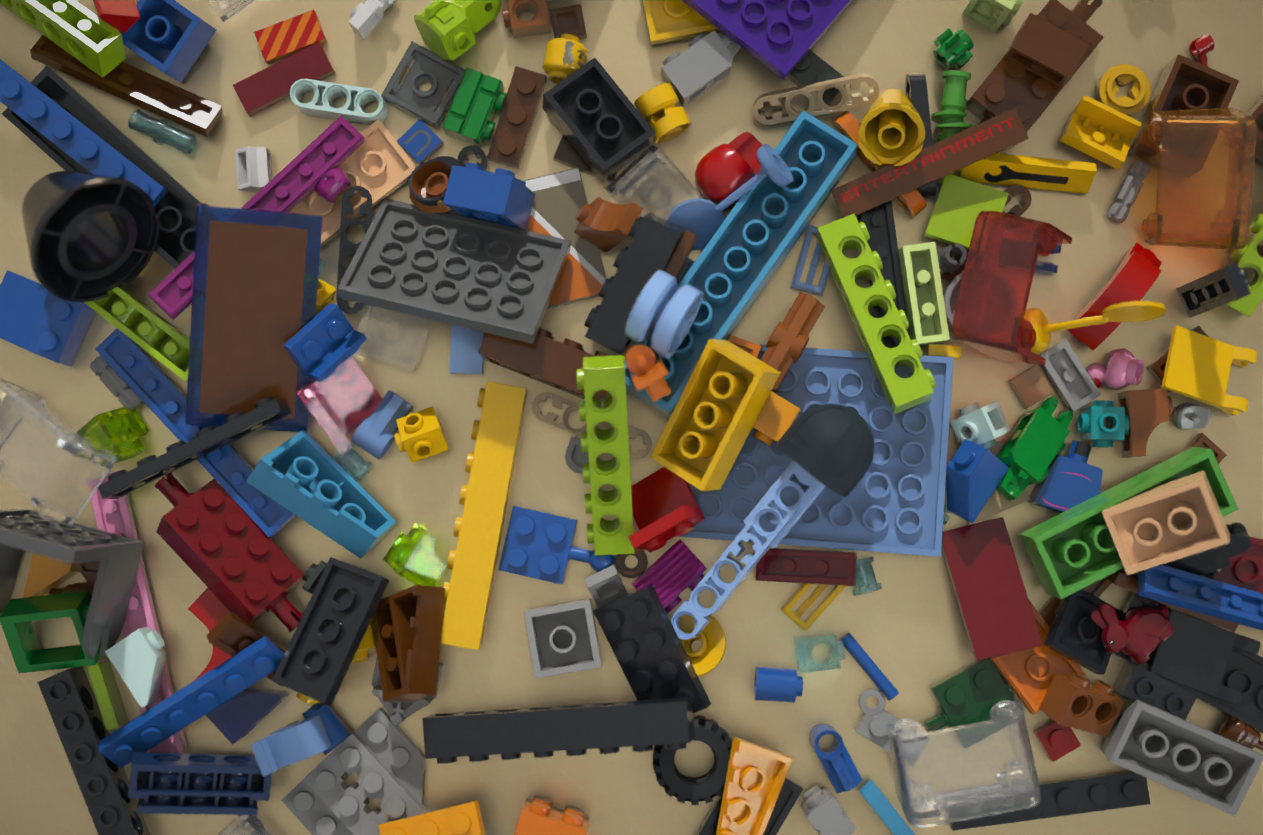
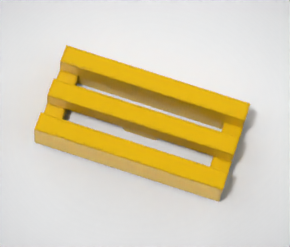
[780,583,846,632]

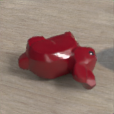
[1090,604,1174,665]

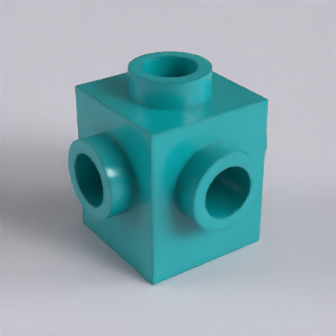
[1077,400,1129,448]

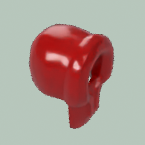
[694,132,762,211]

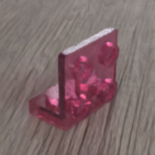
[296,356,382,454]

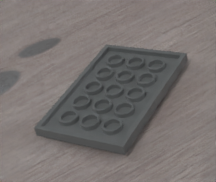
[337,198,571,344]

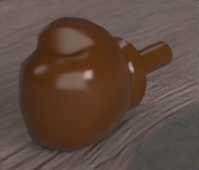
[1217,717,1263,751]

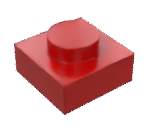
[1033,720,1081,762]

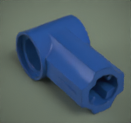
[809,724,863,794]

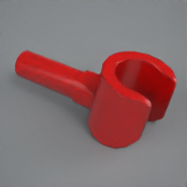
[1189,34,1215,67]

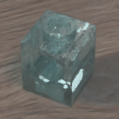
[794,633,845,673]

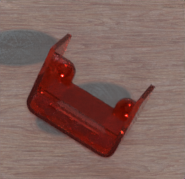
[952,211,1072,365]

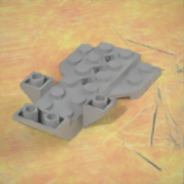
[281,708,489,835]

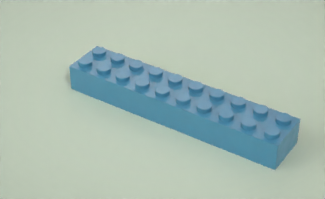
[625,110,858,419]

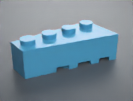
[246,430,397,559]

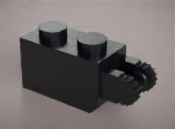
[1161,522,1252,576]

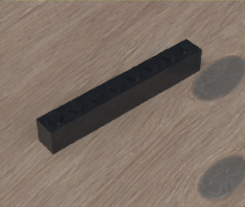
[422,697,695,764]

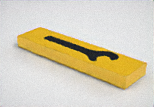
[959,153,1097,194]

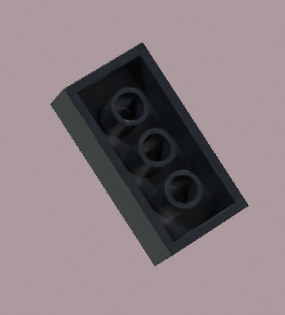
[584,213,685,355]

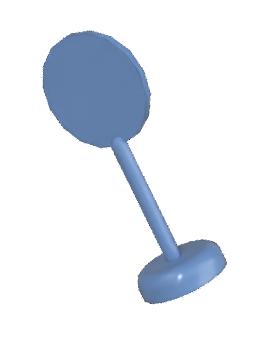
[667,144,793,251]

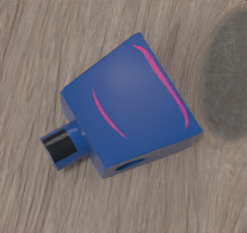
[1027,440,1103,513]

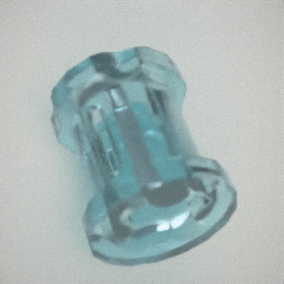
[332,442,374,483]
[852,556,882,596]

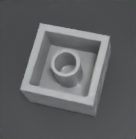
[524,598,602,679]

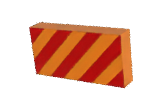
[254,9,327,65]

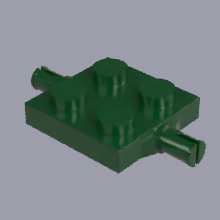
[924,659,1023,748]

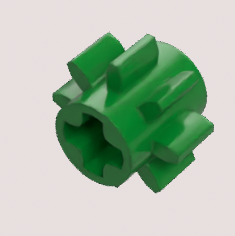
[933,28,974,70]

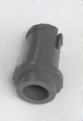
[937,243,967,272]

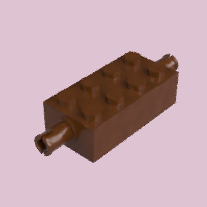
[966,0,1104,147]

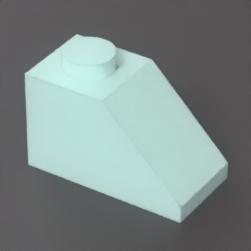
[105,627,167,708]

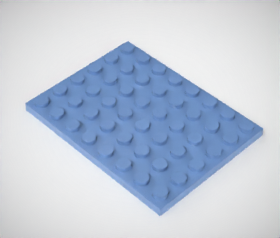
[678,344,953,557]

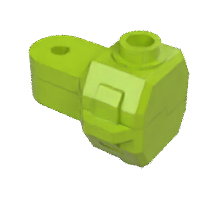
[414,0,502,61]

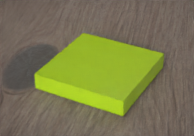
[924,174,1009,256]

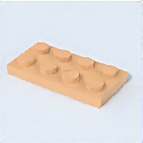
[288,119,416,250]

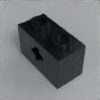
[1112,661,1197,720]

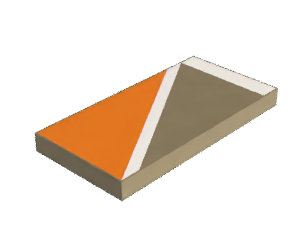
[524,167,606,309]

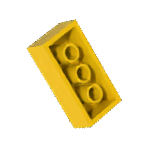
[650,339,781,492]

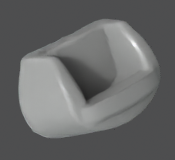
[1173,403,1211,429]

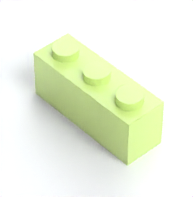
[898,242,950,347]

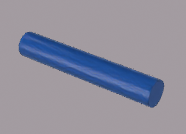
[839,632,899,701]

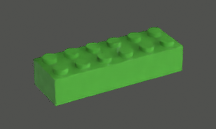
[1019,447,1238,599]

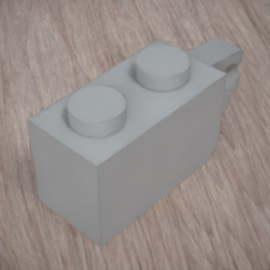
[661,30,742,107]

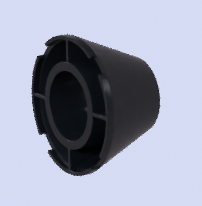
[22,171,160,302]

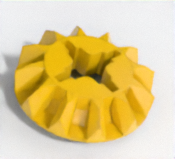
[1098,64,1151,116]

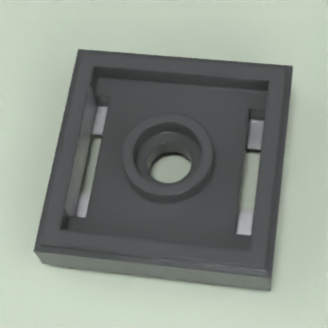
[381,41,465,130]

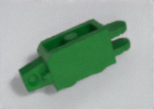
[996,396,1074,501]

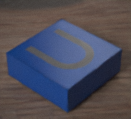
[397,119,444,165]

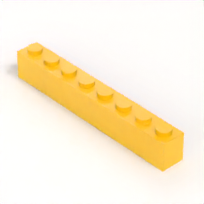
[441,381,528,650]

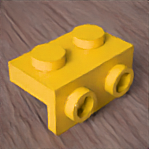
[1060,96,1142,169]

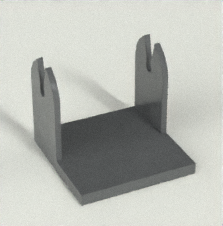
[0,508,144,660]

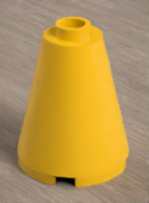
[858,89,926,167]

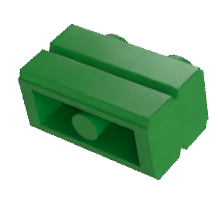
[442,68,507,147]

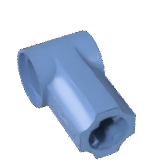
[351,390,413,460]

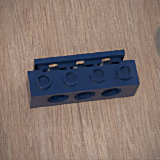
[128,752,272,815]

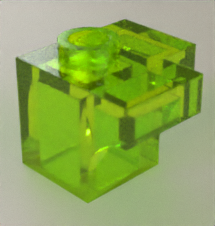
[75,407,149,464]
[383,523,447,586]

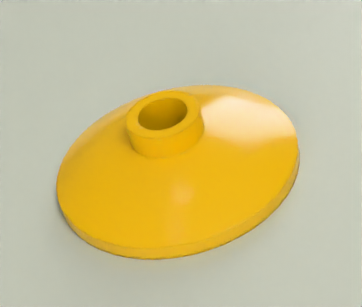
[679,614,726,676]

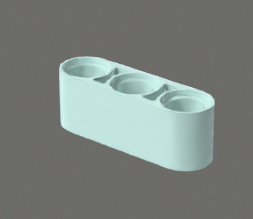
[290,79,388,125]

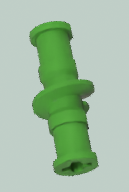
[931,70,973,173]

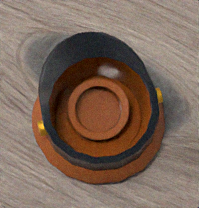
[409,156,462,214]

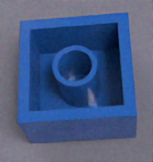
[119,0,217,83]
[443,163,535,230]

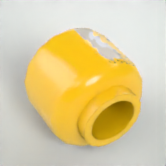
[542,34,588,84]

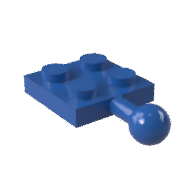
[498,506,615,585]

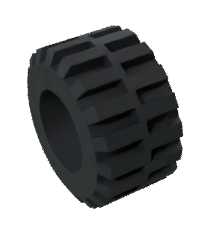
[653,715,732,805]

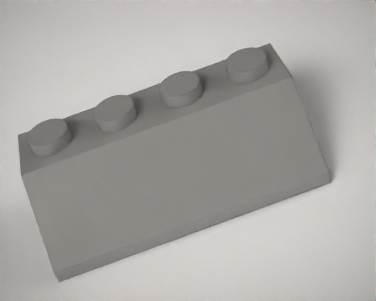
[1101,699,1263,816]

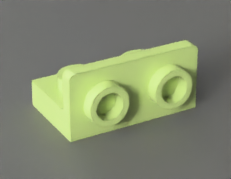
[962,0,1025,33]

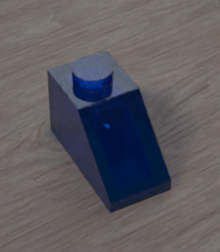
[206,689,289,745]

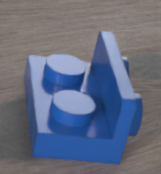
[283,303,367,382]

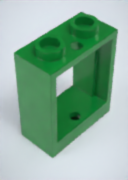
[0,591,102,673]

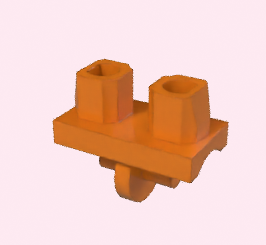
[625,344,671,402]

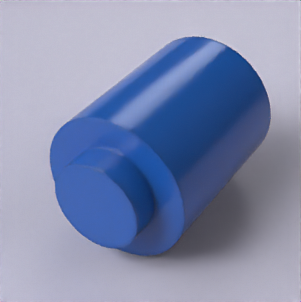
[754,667,803,703]
[302,703,351,755]

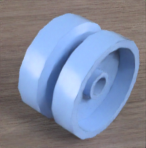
[624,270,704,359]

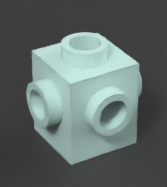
[950,401,1011,449]

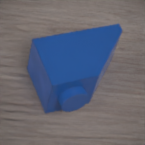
[947,439,1009,524]

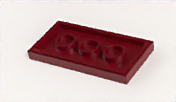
[942,517,1043,662]

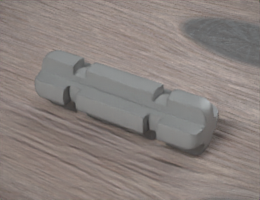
[1108,161,1150,223]
[90,356,142,410]

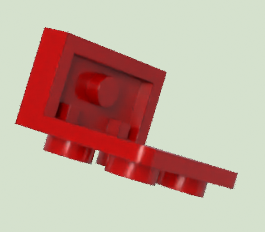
[629,467,705,552]

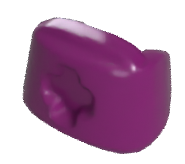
[315,168,351,203]

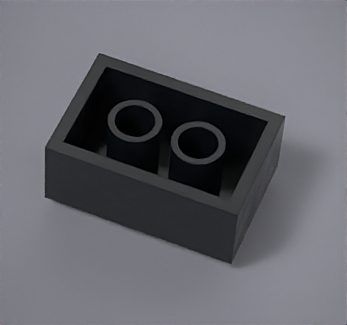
[542,58,656,183]

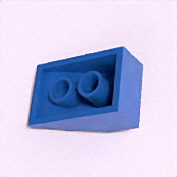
[0,270,96,367]

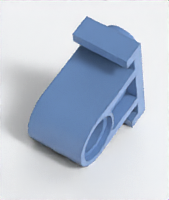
[250,715,332,776]

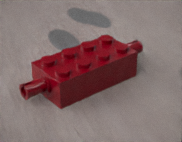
[155,472,304,633]

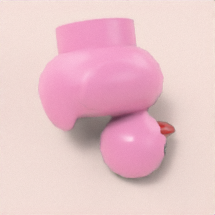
[1086,348,1144,390]

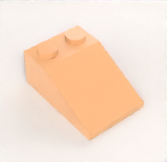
[1102,471,1230,575]

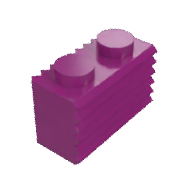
[632,539,707,613]

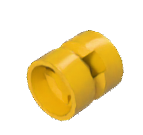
[634,83,692,144]

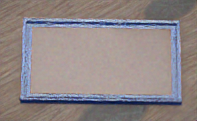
[185,203,323,433]

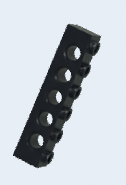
[37,667,150,835]

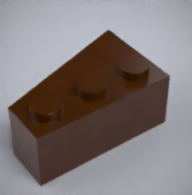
[372,584,445,703]

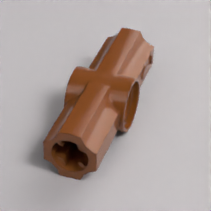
[761,293,825,393]

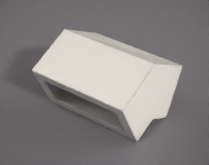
[235,146,273,193]

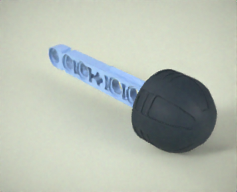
[671,404,875,640]

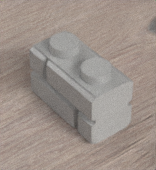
[800,785,856,835]

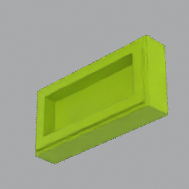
[87,661,129,731]

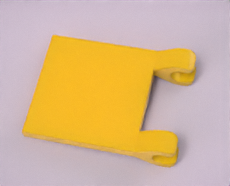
[1161,325,1257,416]

